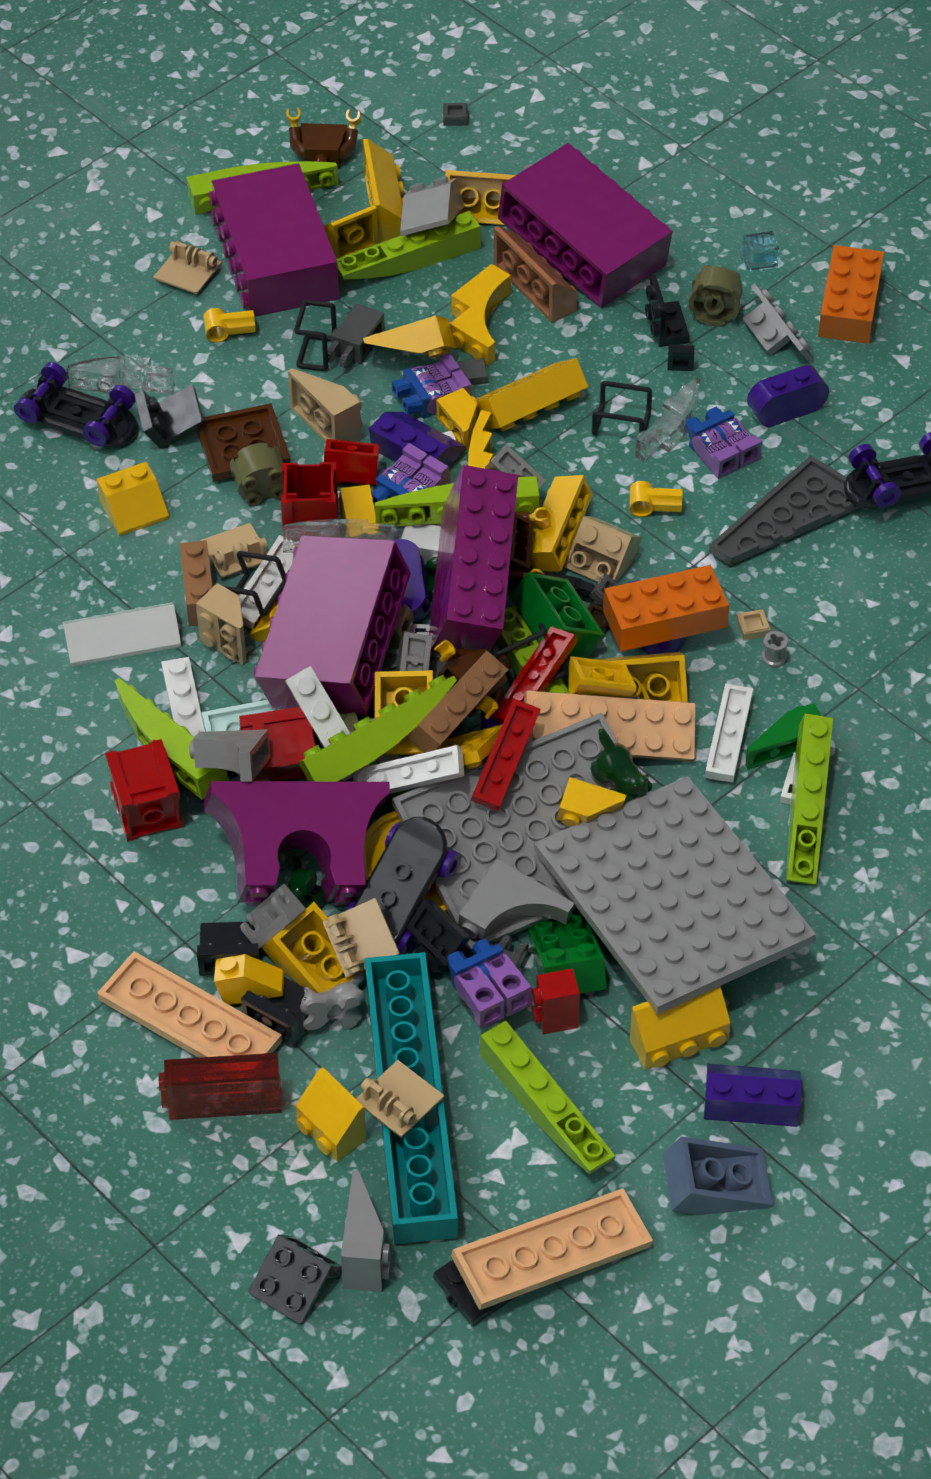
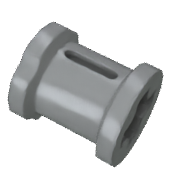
[761,631,789,668]

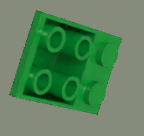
[527,915,607,994]

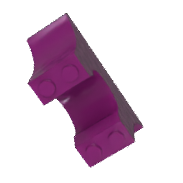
[204,781,390,907]

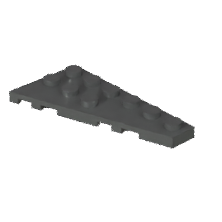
[709,455,860,565]

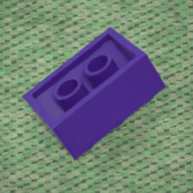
[369,412,466,468]
[704,1063,802,1127]

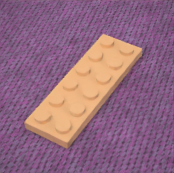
[524,691,695,762]
[97,951,282,1085]
[451,1188,653,1310]

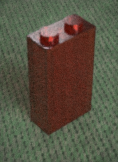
[158,1053,282,1120]

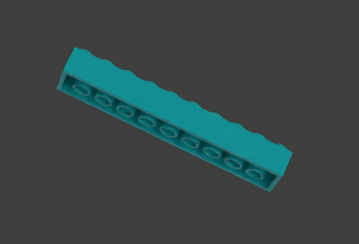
[365,952,458,1244]

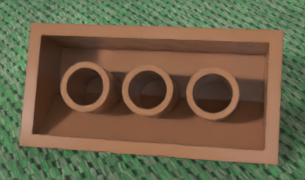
[494,226,578,323]

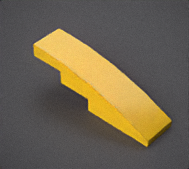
[468,410,493,470]

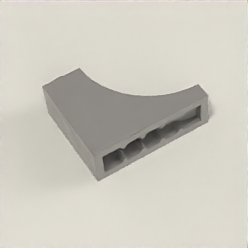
[189,729,271,782]
[458,859,575,940]

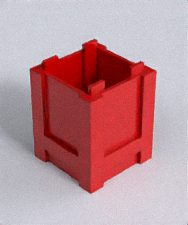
[281,462,339,544]
[239,707,315,781]
[105,739,184,842]

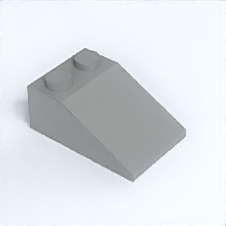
[400,176,464,236]
[341,1171,391,1292]

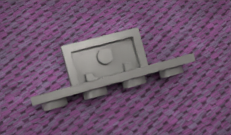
[743,283,813,363]

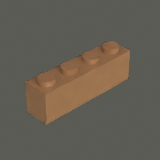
[408,651,509,753]

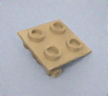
[153,241,222,294]
[200,523,268,579]
[322,898,400,978]
[356,1060,444,1138]

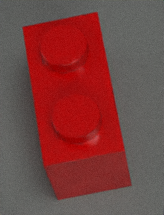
[324,439,380,486]
[531,969,580,1035]

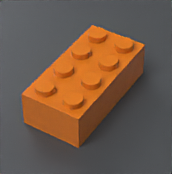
[818,245,884,344]
[603,565,729,652]

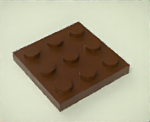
[196,403,291,482]

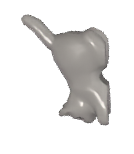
[300,972,365,1030]

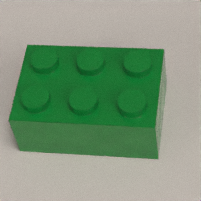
[510,572,605,659]

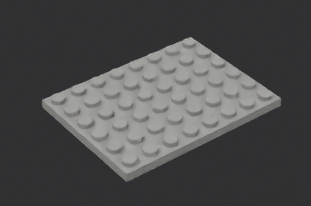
[391,712,647,953]
[534,776,816,1015]

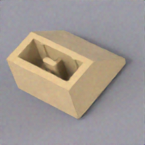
[564,516,642,582]
[196,583,247,665]

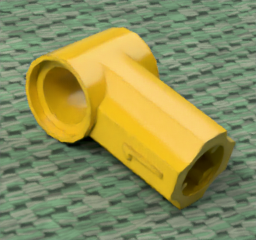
[203,308,256,342]
[629,481,683,517]

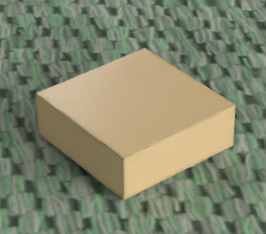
[736,609,771,641]

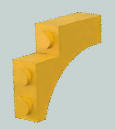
[450,264,511,366]

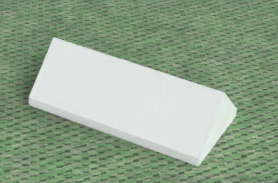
[62,602,181,667]

